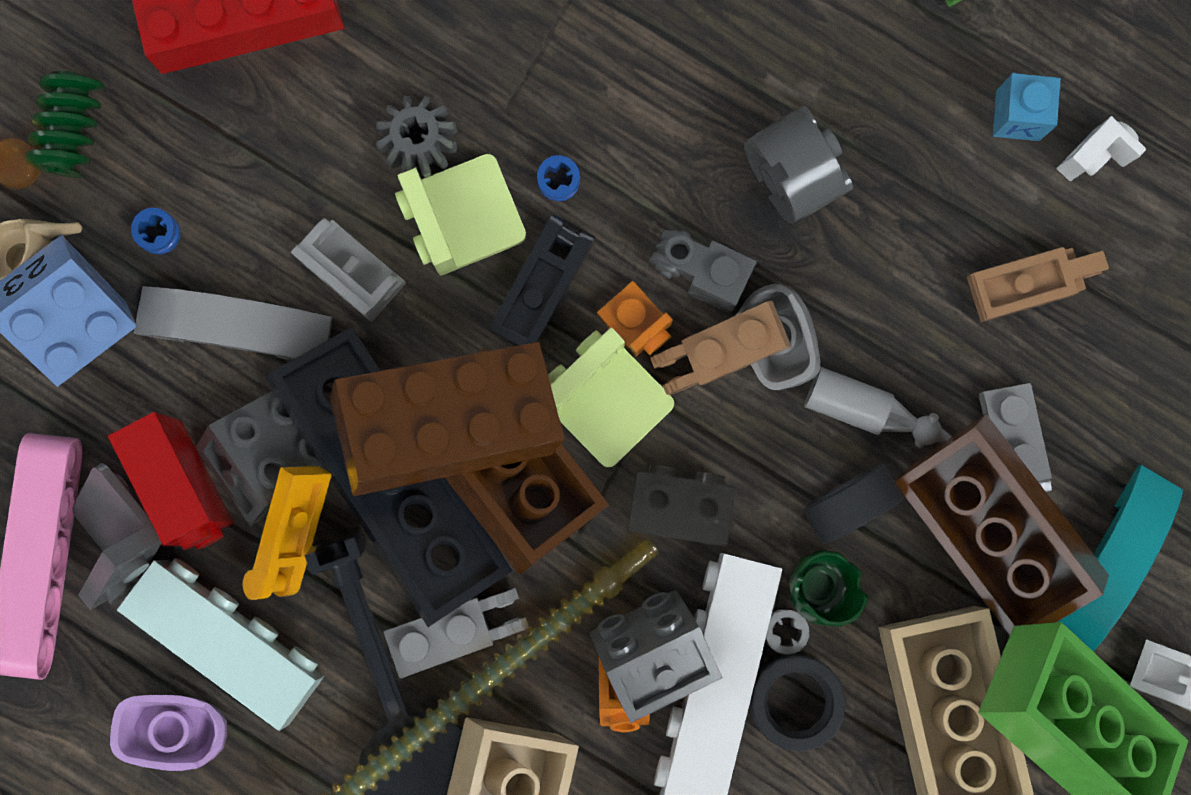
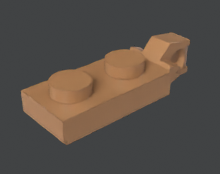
[967,247,1109,323]

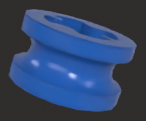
[537,155,580,201]
[131,208,181,255]

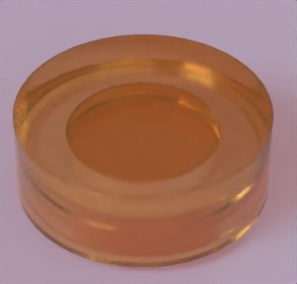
[0,138,41,189]

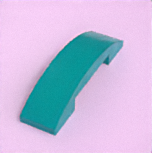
[1058,465,1184,652]

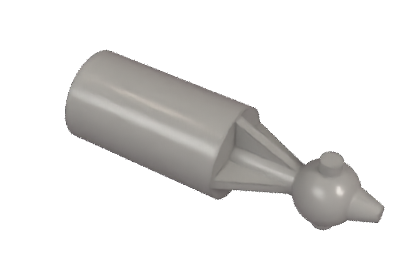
[804,366,951,448]

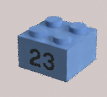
[0,235,137,387]

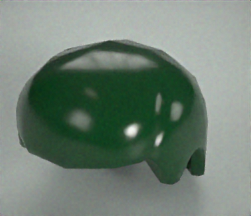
[789,550,869,627]

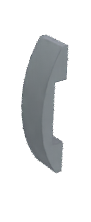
[134,286,334,360]

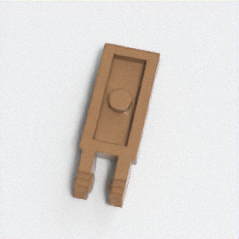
[650,301,791,395]

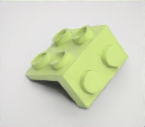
[395,154,526,276]
[548,327,674,468]

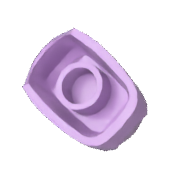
[110,695,227,771]

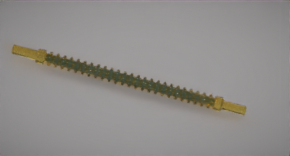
[321,539,659,795]

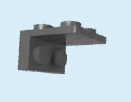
[196,391,324,526]
[589,590,723,723]

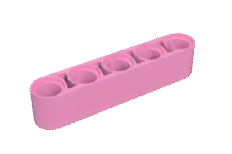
[0,433,83,680]

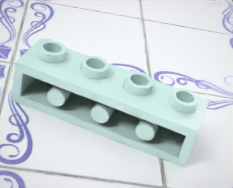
[117,558,325,731]

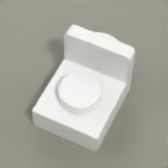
[1056,116,1146,181]
[1130,640,1191,711]

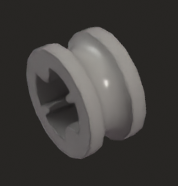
[765,609,809,654]

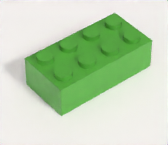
[978,622,1188,795]

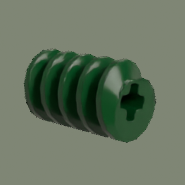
[24,71,105,178]

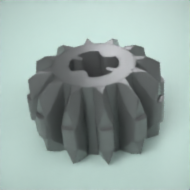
[376,95,457,178]

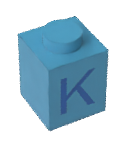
[993,73,1061,141]

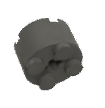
[744,106,853,224]

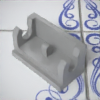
[291,218,406,322]

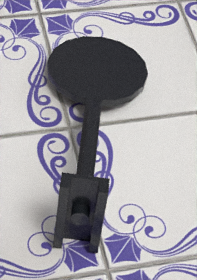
[304,526,463,795]

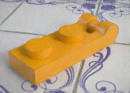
[242,466,332,600]

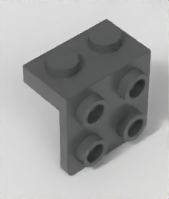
[72,463,162,611]

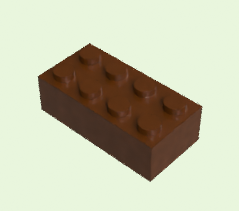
[330,342,565,496]
[445,347,609,575]
[895,414,1109,635]

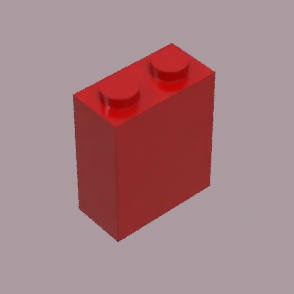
[108,412,234,550]

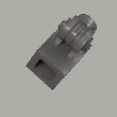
[649,230,757,315]

